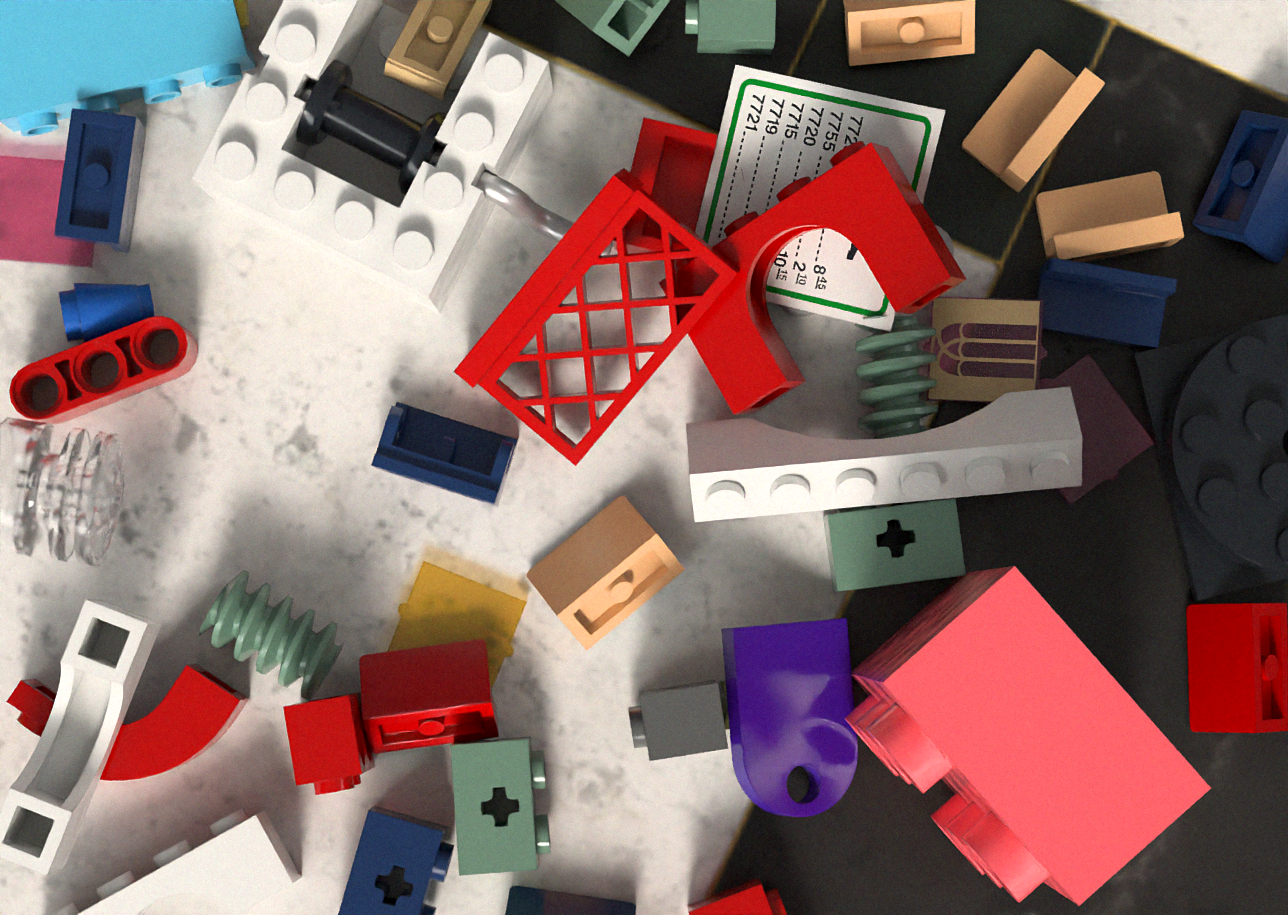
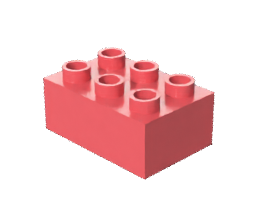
[845,566,1211,906]

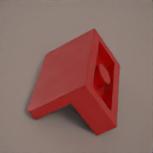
[1186,603,1288,733]
[359,639,499,754]

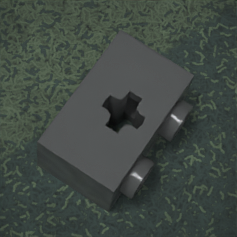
[628,680,728,761]

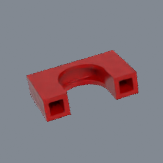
[658,141,967,415]

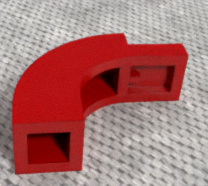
[6,663,250,781]

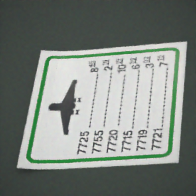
[695,65,946,332]

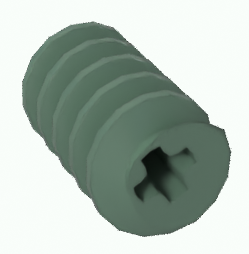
[855,316,938,439]
[199,570,344,701]

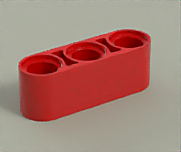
[9,316,198,425]

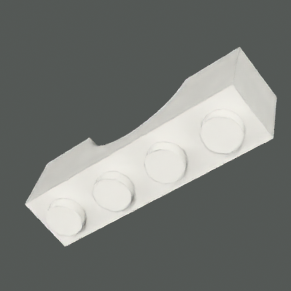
[0,599,162,875]
[50,808,301,915]

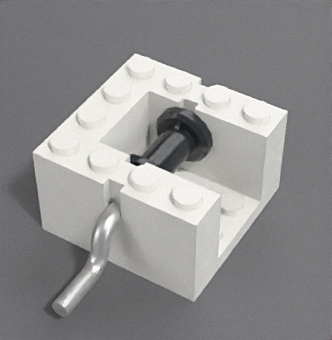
[192,0,614,314]

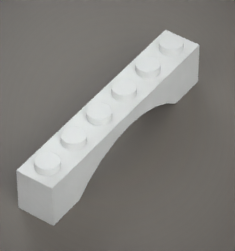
[686,387,1082,522]

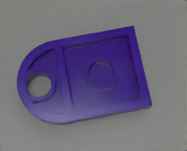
[721,618,858,817]

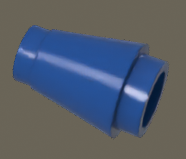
[59,283,155,343]

